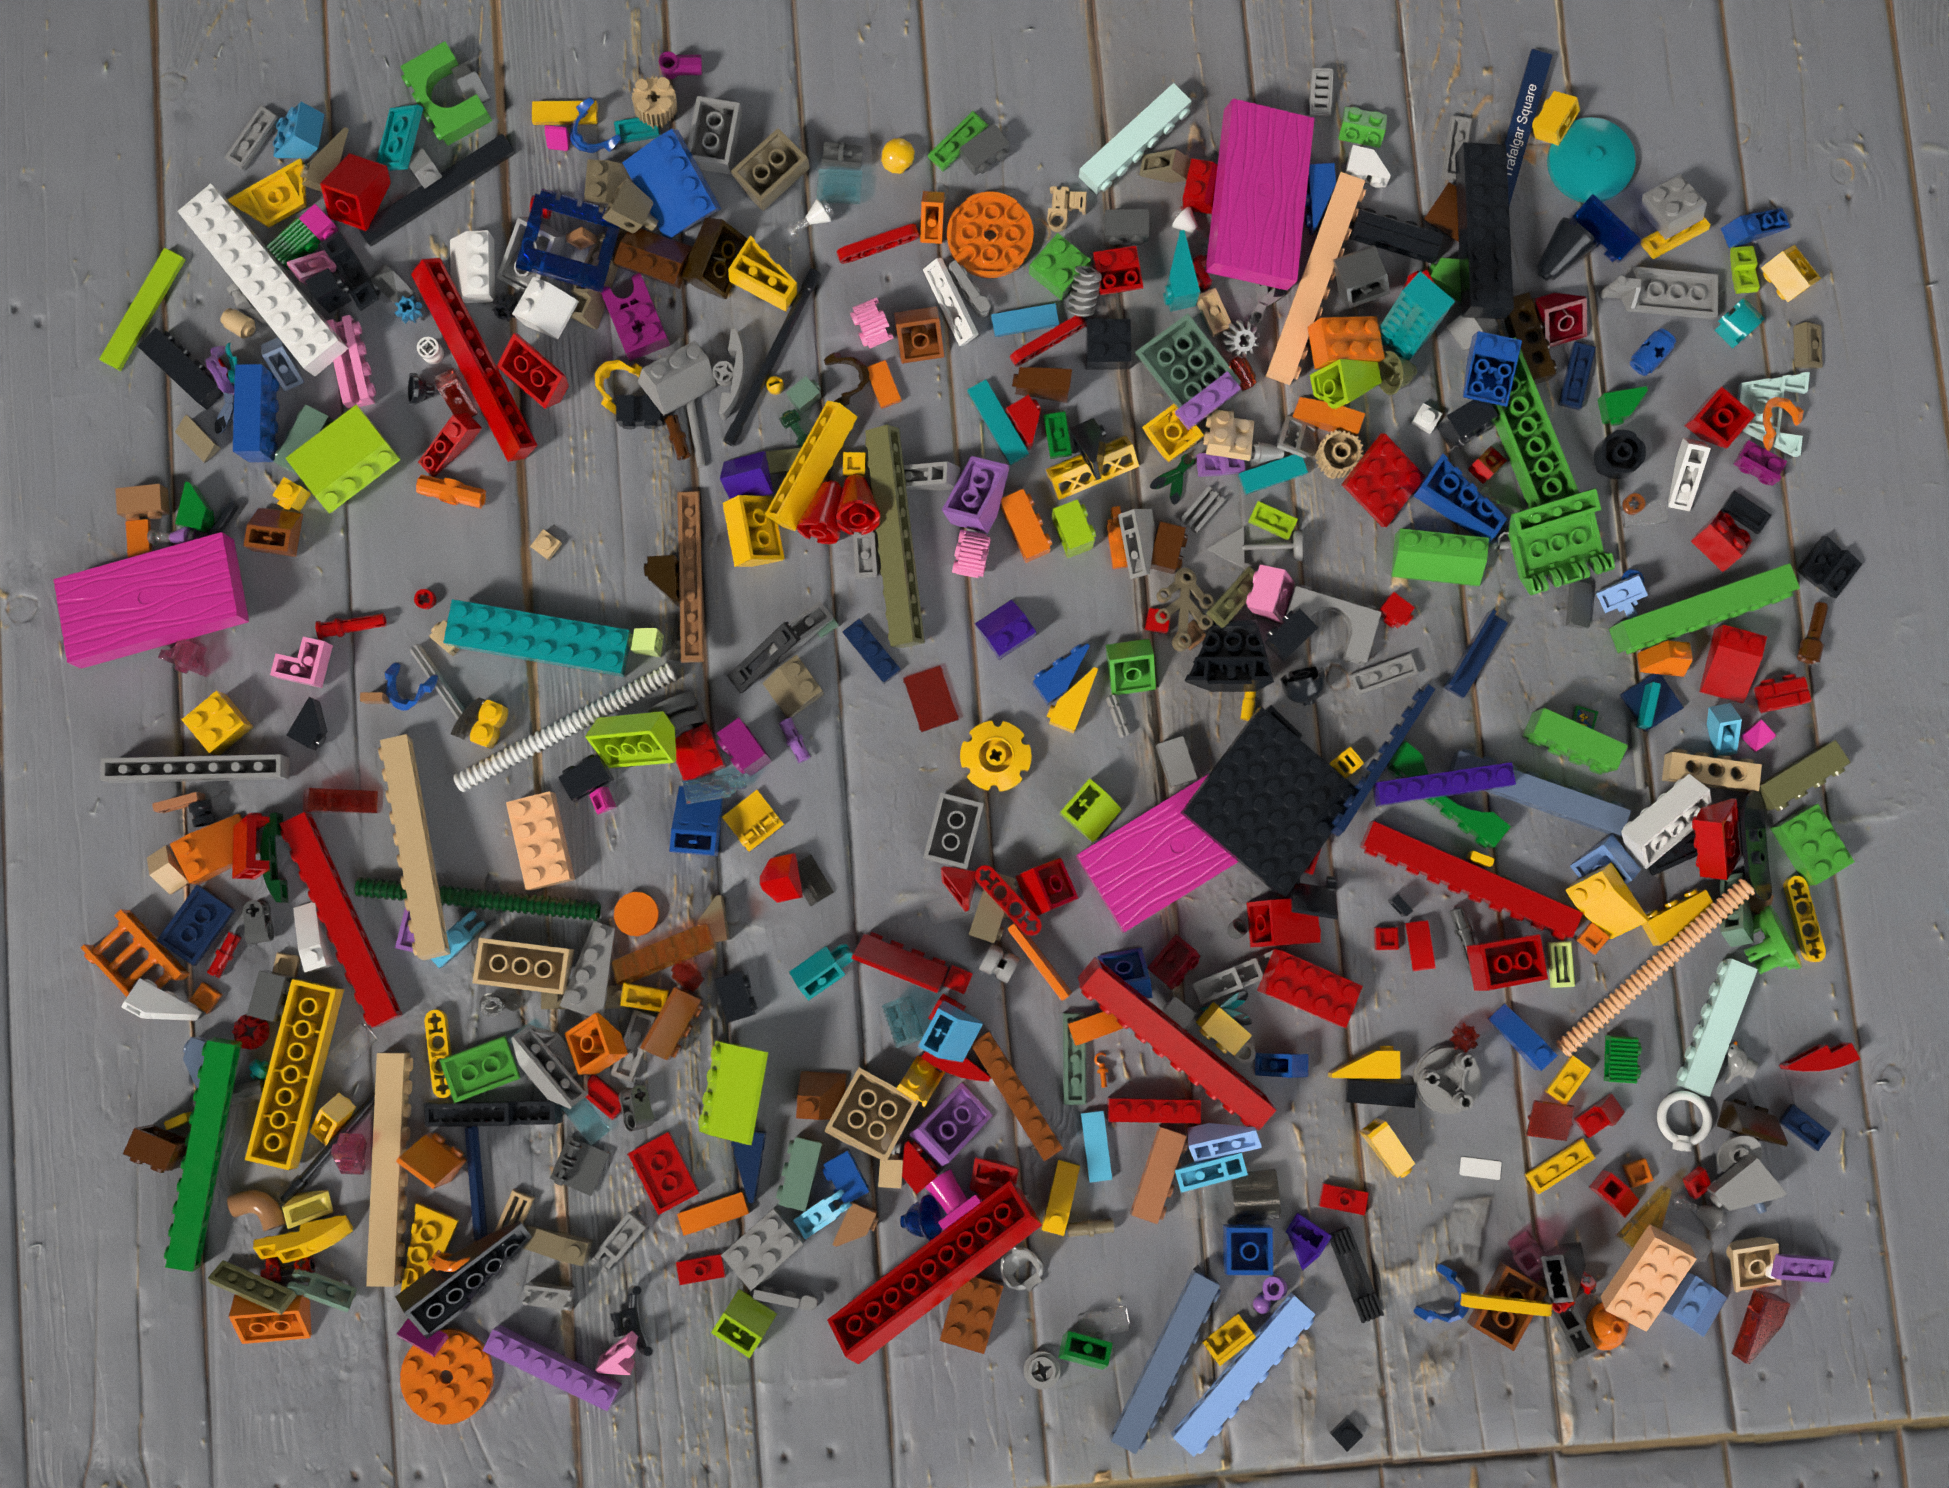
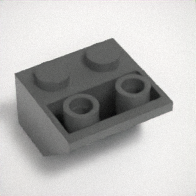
[1333,245,1390,309]

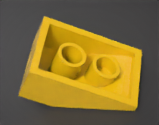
[1565,862,1649,939]

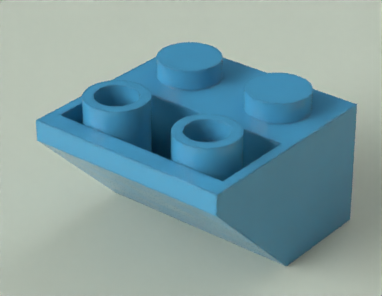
[273,102,325,159]
[918,1001,984,1062]

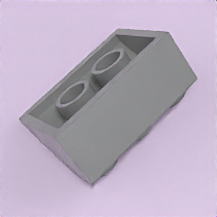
[638,341,717,416]

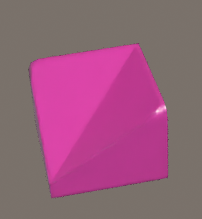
[1740,719,1776,752]

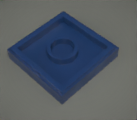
[1620,674,1684,732]

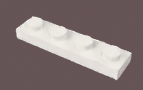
[923,258,979,346]

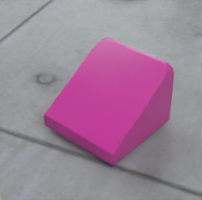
[545,125,570,151]

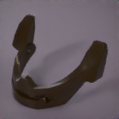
[824,352,869,406]

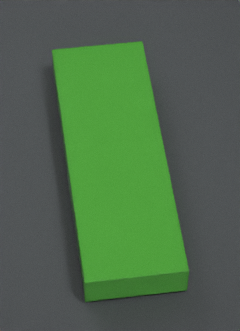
[928,111,988,172]

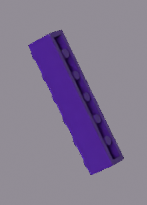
[1373,762,1516,807]

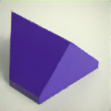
[1285,1213,1332,1271]

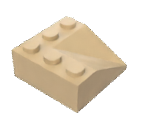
[824,1067,919,1162]

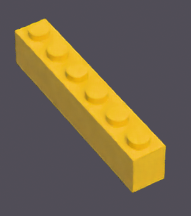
[765,400,857,531]

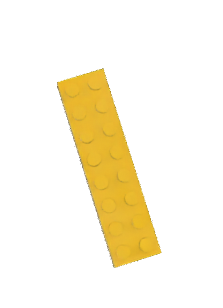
[245,979,344,1170]

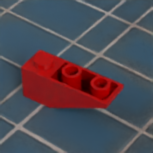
[418,413,482,477]

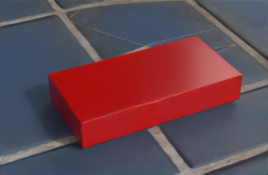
[585,1074,622,1120]

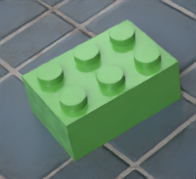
[1770,804,1855,886]

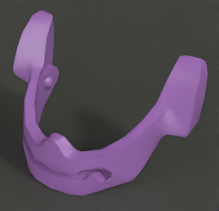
[206,346,235,395]

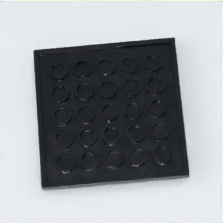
[1181,707,1358,898]

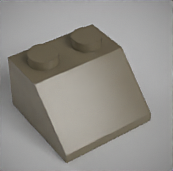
[763,655,824,718]

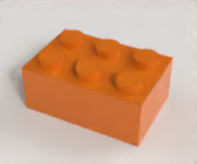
[1307,316,1385,369]

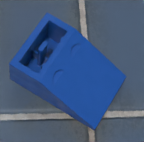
[1463,331,1522,407]
[669,786,724,856]

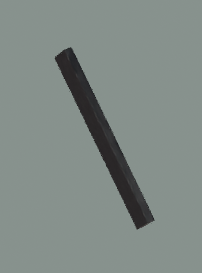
[359,134,516,247]

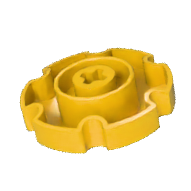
[960,721,1032,792]

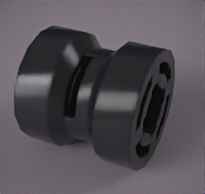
[188,800,216,828]

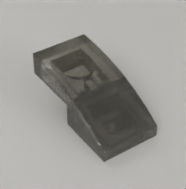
[450,697,486,740]

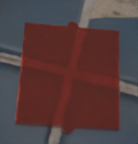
[1526,1100,1574,1141]

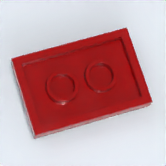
[628,1131,700,1215]

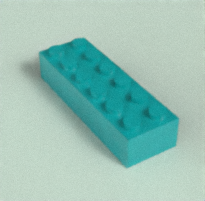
[1379,271,1455,361]

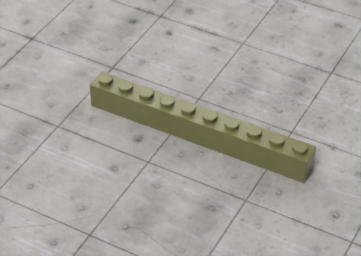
[865,424,925,648]

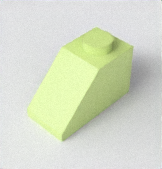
[628,628,664,657]

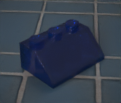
[1572,194,1641,263]

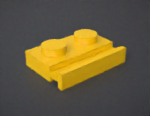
[897,1055,945,1107]

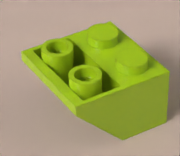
[1059,778,1122,843]
[711,1288,778,1358]

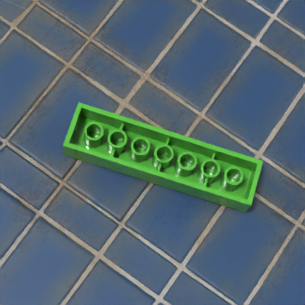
[1491,337,1579,508]
[1609,563,1800,655]

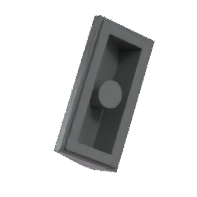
[1566,581,1593,629]

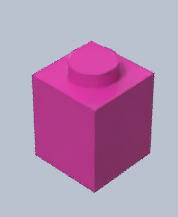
[299,204,339,242]

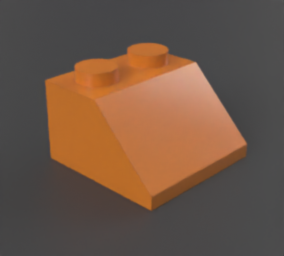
[564,1013,628,1075]

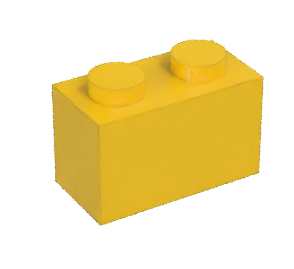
[1532,91,1580,146]
[1196,1002,1252,1056]

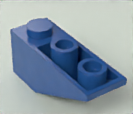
[1305,163,1336,235]
[1721,208,1791,248]
[1032,643,1089,706]

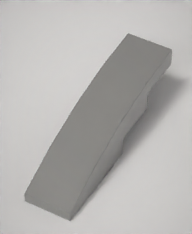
[1193,948,1278,1004]

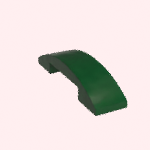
[260,812,289,903]

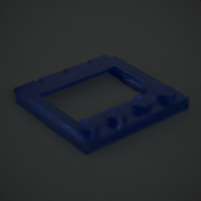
[516,188,620,293]

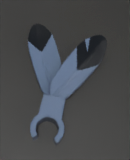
[215,393,234,434]

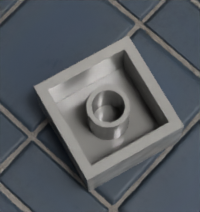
[1640,174,1707,240]

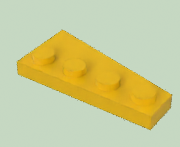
[401,1203,460,1292]

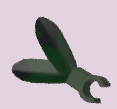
[1150,454,1194,505]

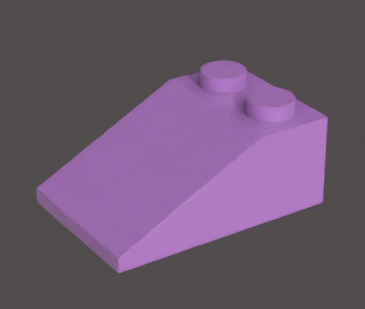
[942,456,1010,534]
[909,1082,993,1167]

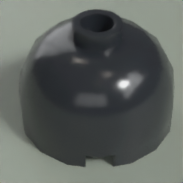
[1280,666,1327,706]

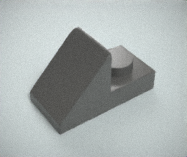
[451,60,491,104]

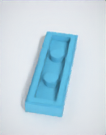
[1081,1110,1112,1183]

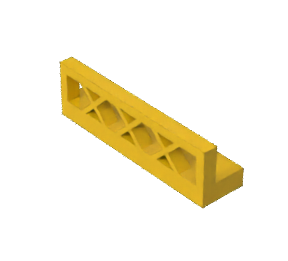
[1045,436,1139,500]

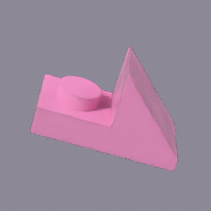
[287,250,337,285]
[595,1331,638,1375]

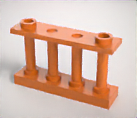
[80,909,190,997]

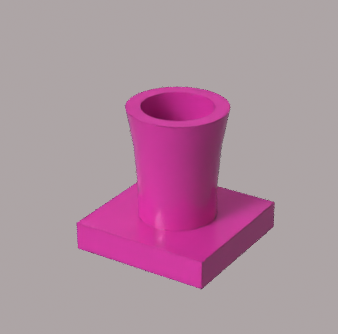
[925,1169,983,1230]

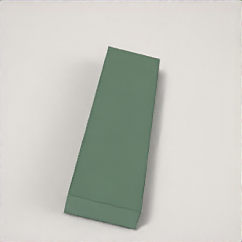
[1063,1013,1087,1105]

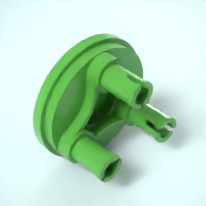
[1744,905,1802,974]

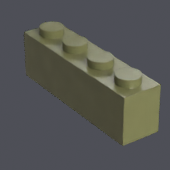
[1758,740,1851,811]

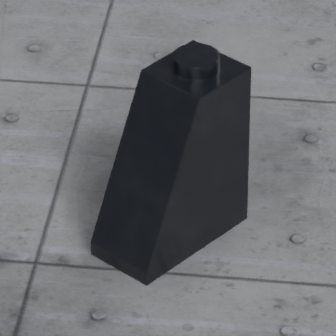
[1541,1242,1586,1303]

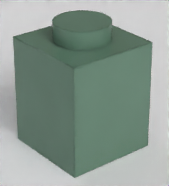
[786,376,822,415]

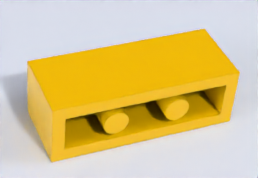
[1642,888,1713,946]

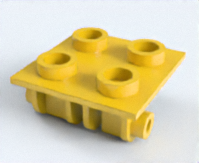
[722,790,784,852]

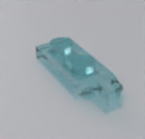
[682,774,746,804]

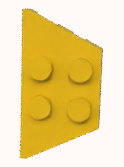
[228,158,307,228]

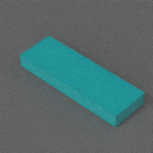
[1238,454,1308,495]

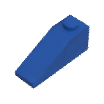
[1488,1004,1558,1071]

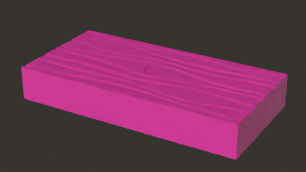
[1205,98,1314,290]
[53,532,249,669]
[1076,774,1238,933]

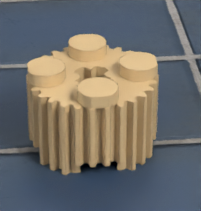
[632,76,678,129]
[1315,430,1363,479]

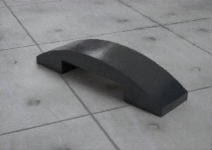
[321,231,379,311]

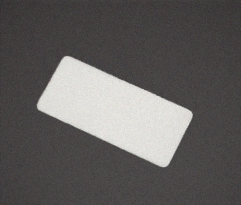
[1459,1157,1502,1180]

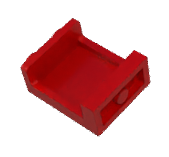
[232,813,270,880]

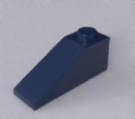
[731,1130,767,1203]

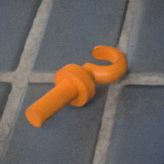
[1094,1052,1108,1088]

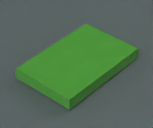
[439,1036,521,1103]

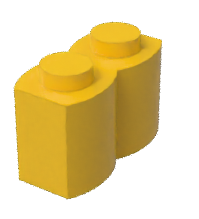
[470,699,509,749]

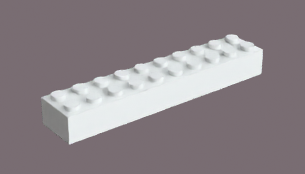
[177,183,349,376]

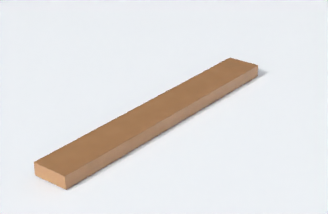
[677,491,704,663]

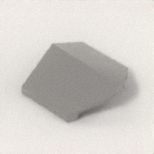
[1446,314,1499,350]
[1277,415,1318,458]

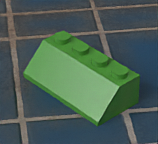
[1391,528,1489,586]

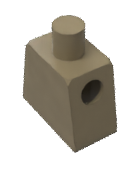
[602,178,659,233]

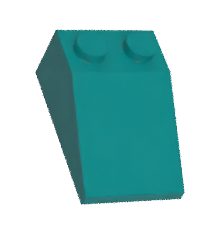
[1163,230,1200,312]

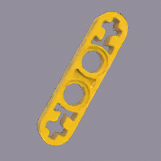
[1783,876,1826,962]
[424,1009,452,1098]
[1460,1292,1552,1316]

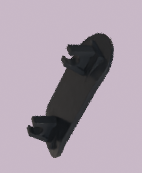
[1737,791,1772,901]

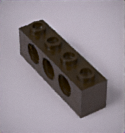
[1503,292,1557,384]

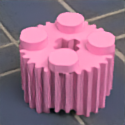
[850,297,894,349]
[952,530,991,578]

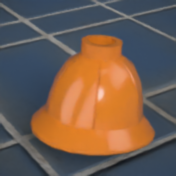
[1585,1302,1629,1350]

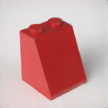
[320,153,391,231]
[1247,899,1321,947]

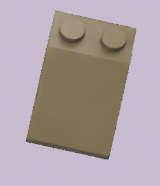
[584,159,651,215]

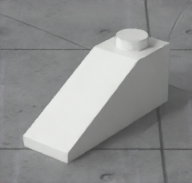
[1667,438,1711,511]
[293,902,335,972]

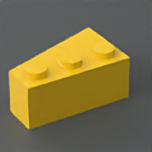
[728,235,797,312]

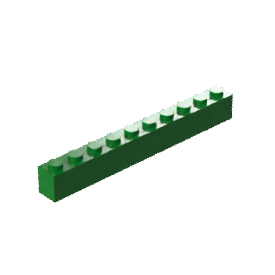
[164,1037,242,1272]

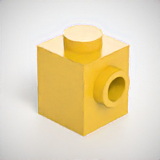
[272,477,311,512]

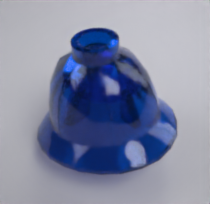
[900,1194,942,1241]

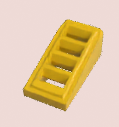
[1328,747,1364,778]

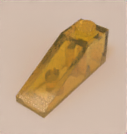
[1615,1185,1672,1251]

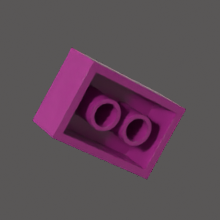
[717,718,772,777]

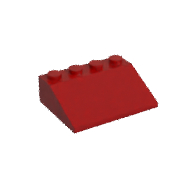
[851,932,949,993]

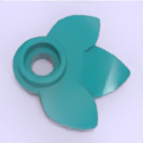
[225,343,237,385]

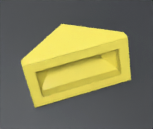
[282,1190,333,1229]

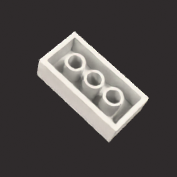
[1621,774,1712,869]

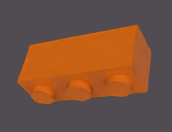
[1000,489,1052,563]

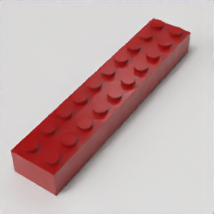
[1077,957,1276,1131]
[827,1181,1042,1365]

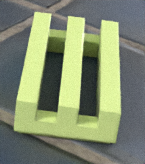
[1547,941,1575,988]

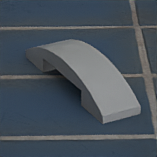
[719,329,746,420]

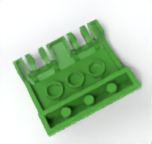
[1508,488,1615,596]

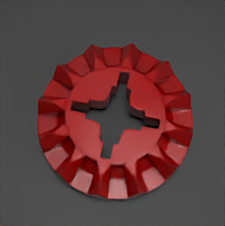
[232,1014,270,1050]

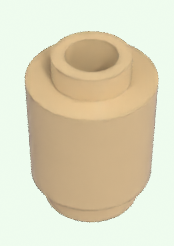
[220,308,256,339]

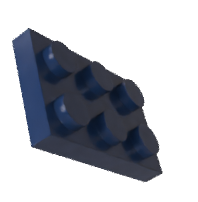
[157,885,236,966]

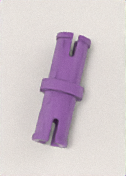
[779,717,811,764]

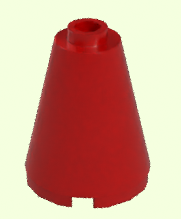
[836,474,880,535]
[797,480,843,544]

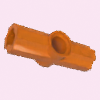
[416,474,486,509]

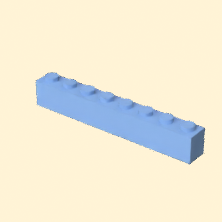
[1171,1292,1315,1457]

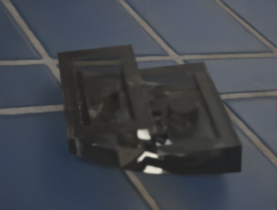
[1231,1169,1282,1224]

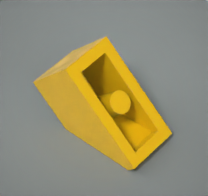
[309,1093,356,1146]

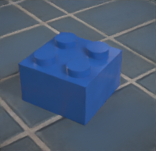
[1223,1224,1273,1275]

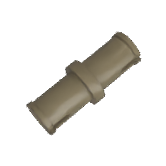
[1067,1218,1114,1238]

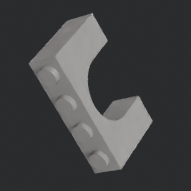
[1282,585,1381,666]

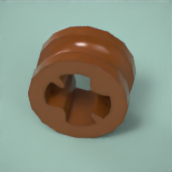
[1622,493,1645,515]

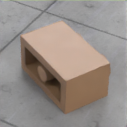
[115,484,170,521]

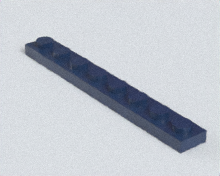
[1331,684,1435,836]

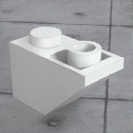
[1345,145,1391,188]

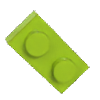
[1248,501,1298,540]

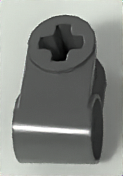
[242,900,274,944]
[619,1085,654,1132]

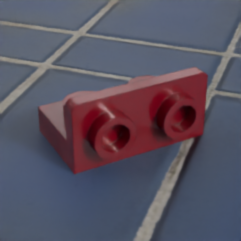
[1147,934,1201,990]

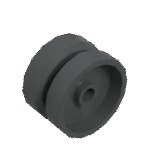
[648,692,706,738]

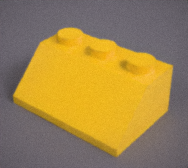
[723,495,785,567]

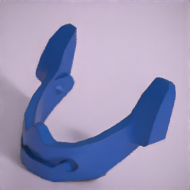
[569,97,622,153]
[385,662,438,711]
[1414,1264,1469,1323]

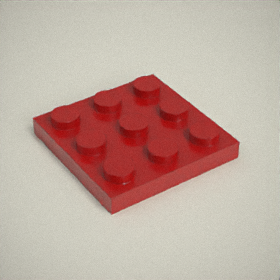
[1341,433,1426,528]

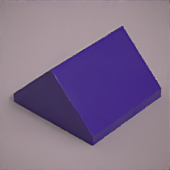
[720,451,774,499]

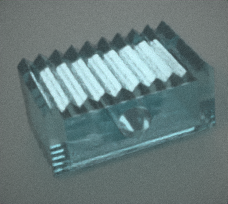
[882,997,924,1048]

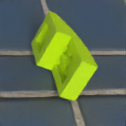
[1730,246,1760,294]

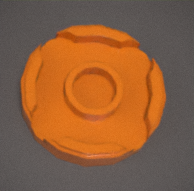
[614,892,660,937]

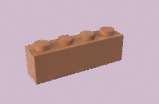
[1130,1126,1188,1224]

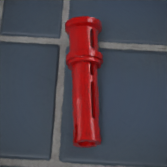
[315,613,387,640]

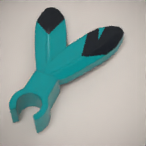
[1200,991,1252,1026]

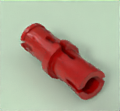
[207,931,242,978]

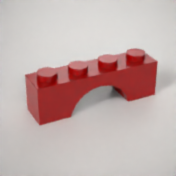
[1107,1097,1201,1124]

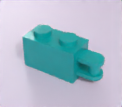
[789,944,853,1001]

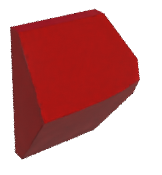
[759,853,803,903]
[969,1157,1019,1200]

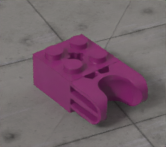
[600,273,670,361]

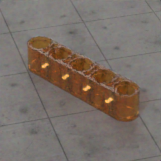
[611,924,715,985]

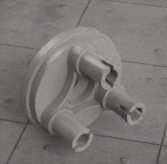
[1413,1045,1482,1114]

